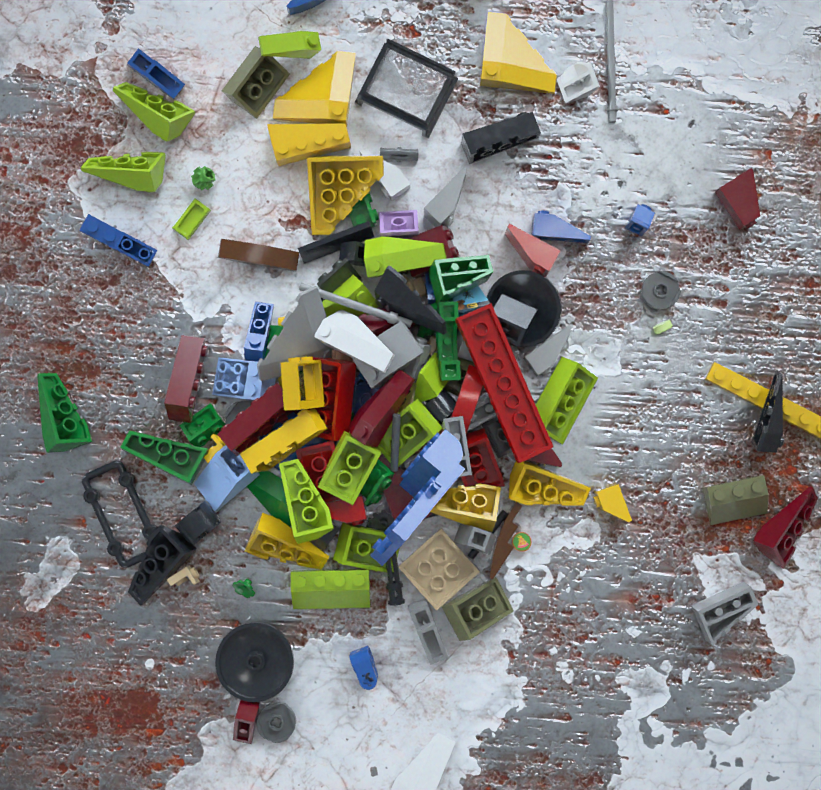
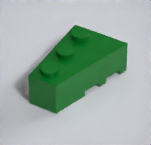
[428,254,494,305]

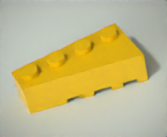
[267,124,351,166]

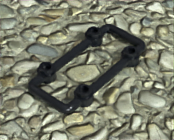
[82,460,158,568]

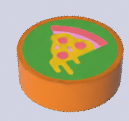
[512,532,532,551]

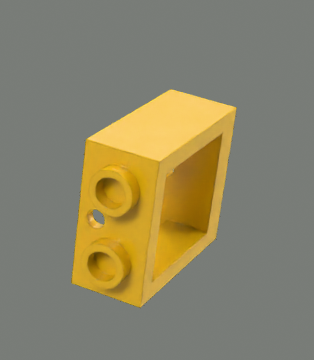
[280,356,325,410]

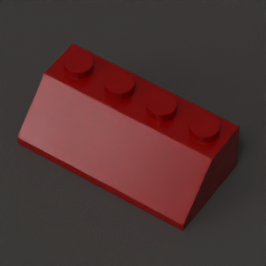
[308,357,356,441]

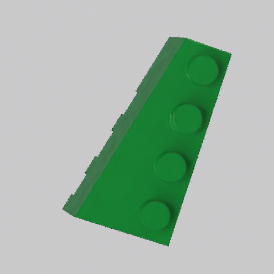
[120,430,208,486]

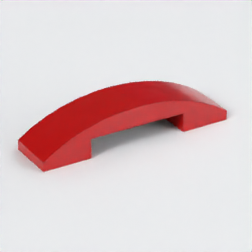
[451,365,483,434]

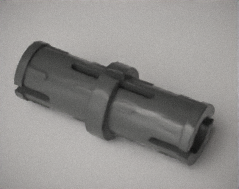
[380,147,418,162]

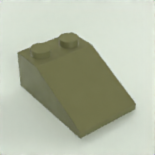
[442,577,514,641]

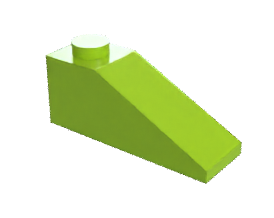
[258,31,321,59]

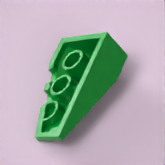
[37,373,92,453]
[246,470,291,527]

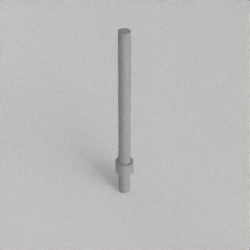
[299,283,412,328]

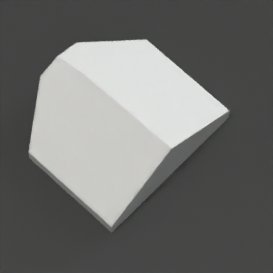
[557,62,600,104]

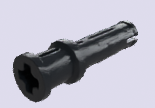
[386,552,405,606]

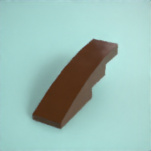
[218,239,299,271]
[489,501,522,579]

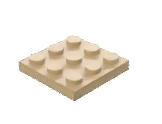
[398,528,480,611]

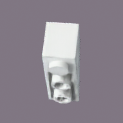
[359,149,410,201]

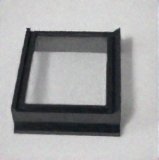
[355,38,458,139]

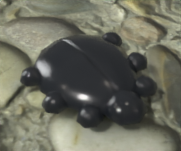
[366,510,394,532]

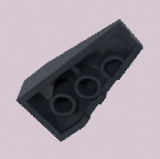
[374,265,447,335]
[751,370,784,453]
[128,525,197,606]

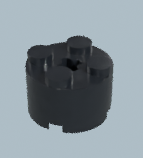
[422,389,456,425]
[175,501,221,545]

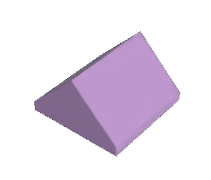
[379,210,419,239]

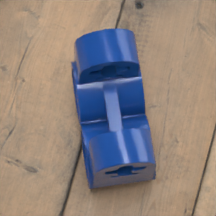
[349,645,378,690]

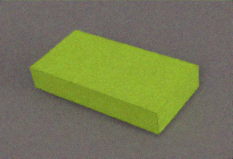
[172,198,211,240]

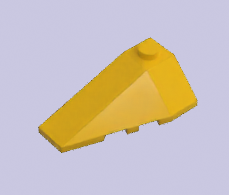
[508,461,591,506]
[430,484,501,532]
[244,512,329,570]

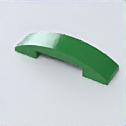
[436,301,461,381]

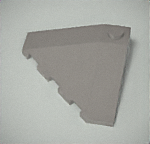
[257,286,333,381]

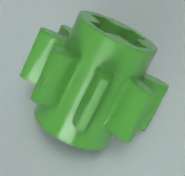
[191,166,216,190]

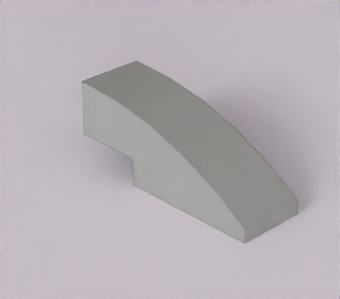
[408,599,448,665]

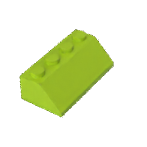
[536,357,598,445]
[291,569,370,609]

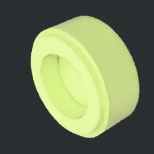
[653,319,673,334]

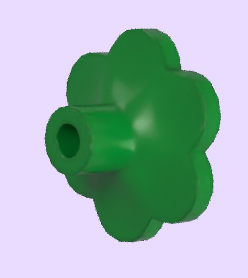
[232,579,255,598]

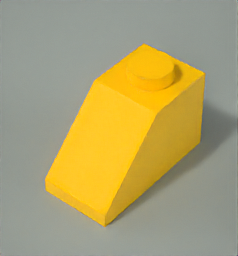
[593,484,632,522]

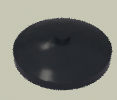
[486,270,562,347]
[215,622,294,702]

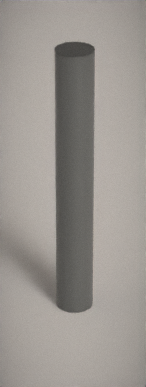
[390,413,401,472]

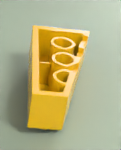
[240,409,328,474]

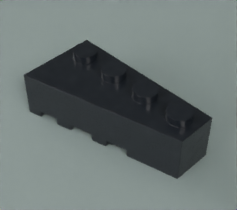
[461,112,541,164]

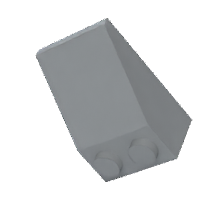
[424,167,467,228]
[351,321,424,389]

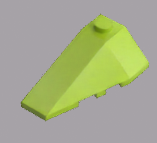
[112,82,195,142]
[80,152,166,193]
[364,236,446,278]
[279,459,334,544]

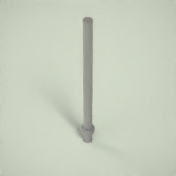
[606,0,618,123]

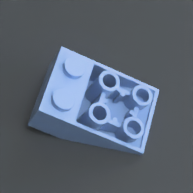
[212,357,276,401]
[194,445,260,512]

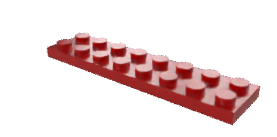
[455,303,554,463]

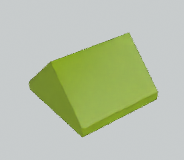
[413,352,449,402]

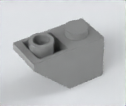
[454,524,496,555]

